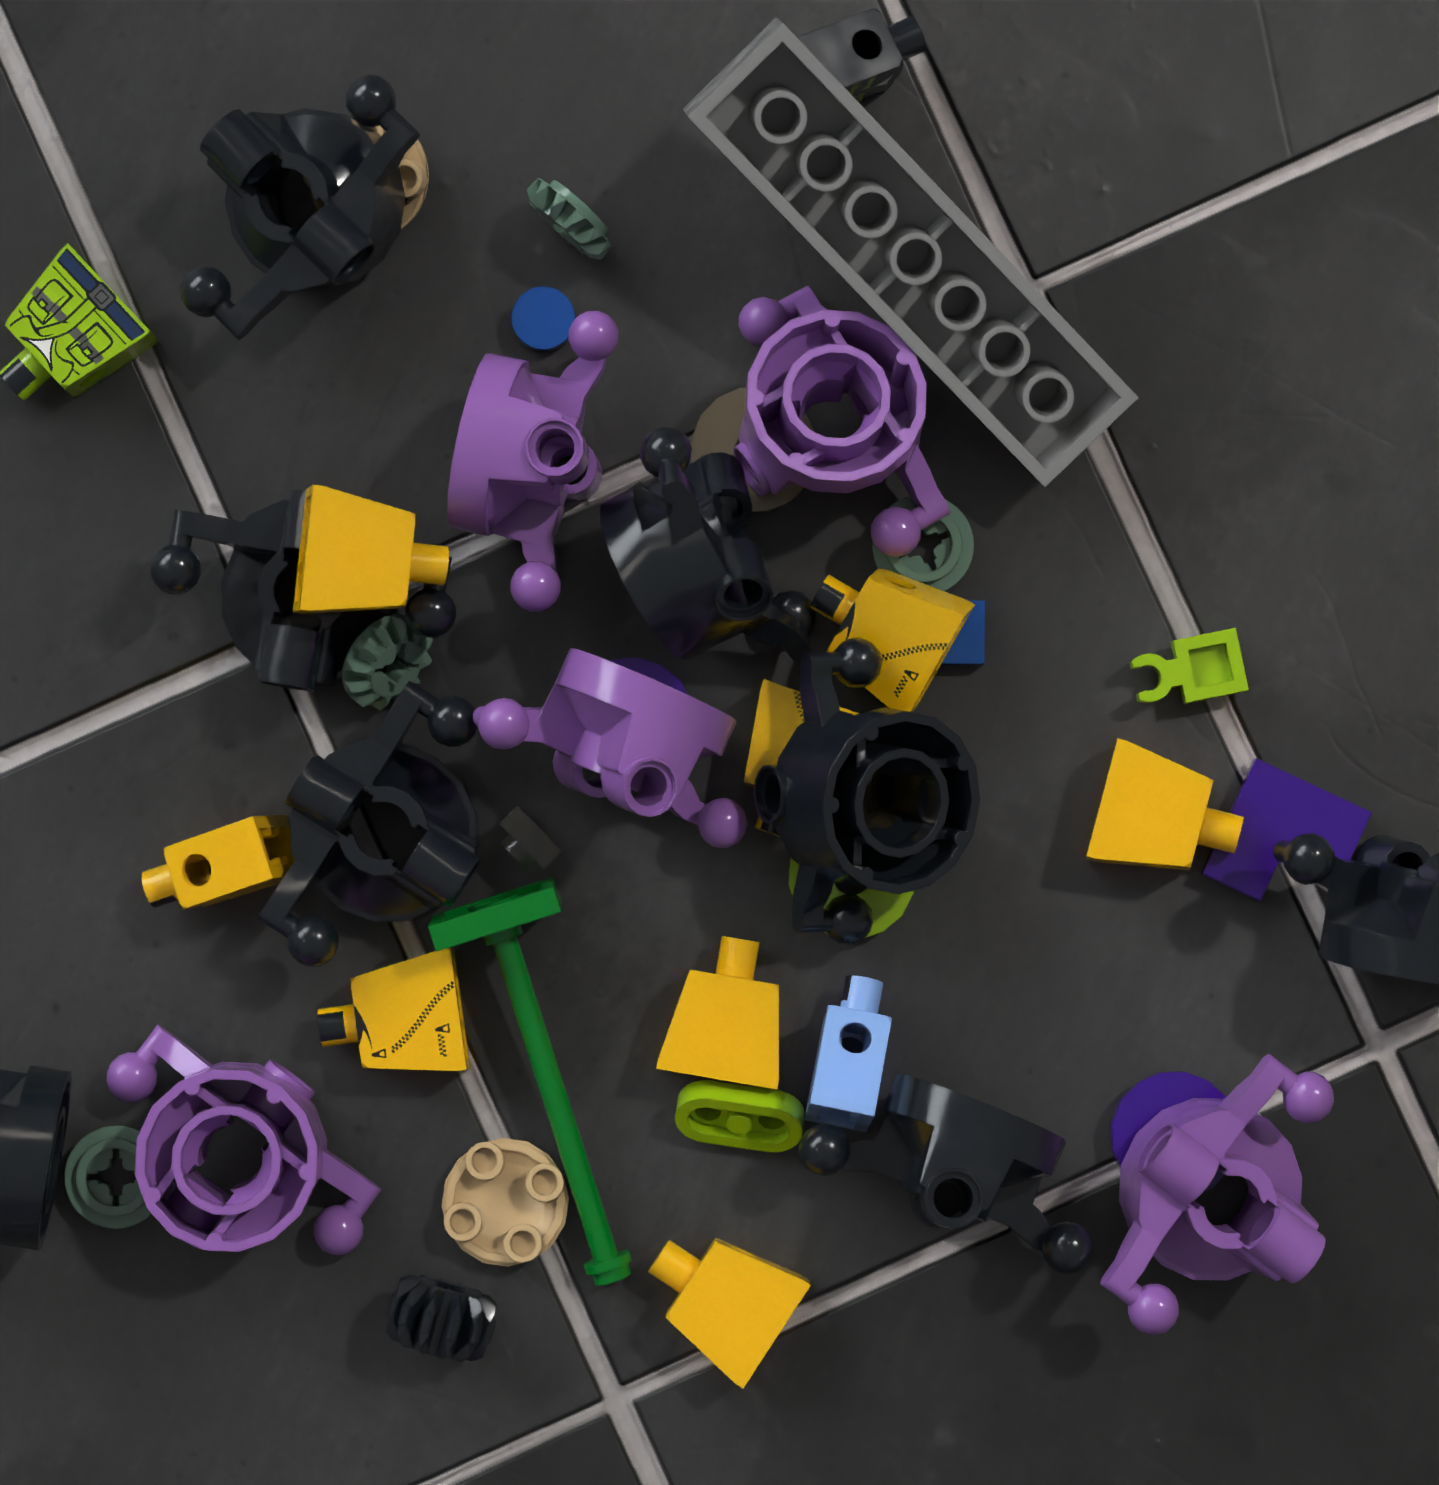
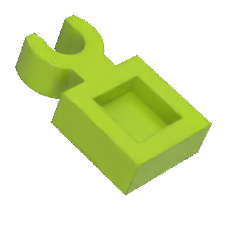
[1129,628,1249,704]

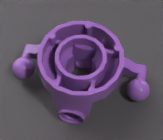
[733,286,951,557]
[447,311,619,612]
[473,648,748,848]
[106,1024,381,1256]
[1100,1054,1334,1335]

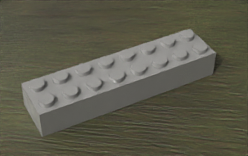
[683,17,1139,487]

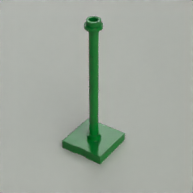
[428,876,632,1286]

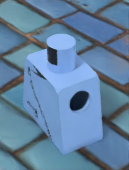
[804,975,892,1132]

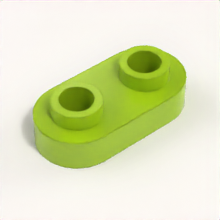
[675,1080,805,1152]

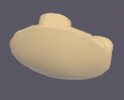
[441,1138,569,1267]

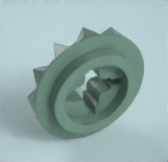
[527,178,612,260]
[872,496,974,591]
[342,613,433,710]
[65,1125,151,1229]

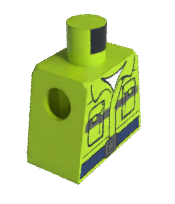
[0,243,159,401]

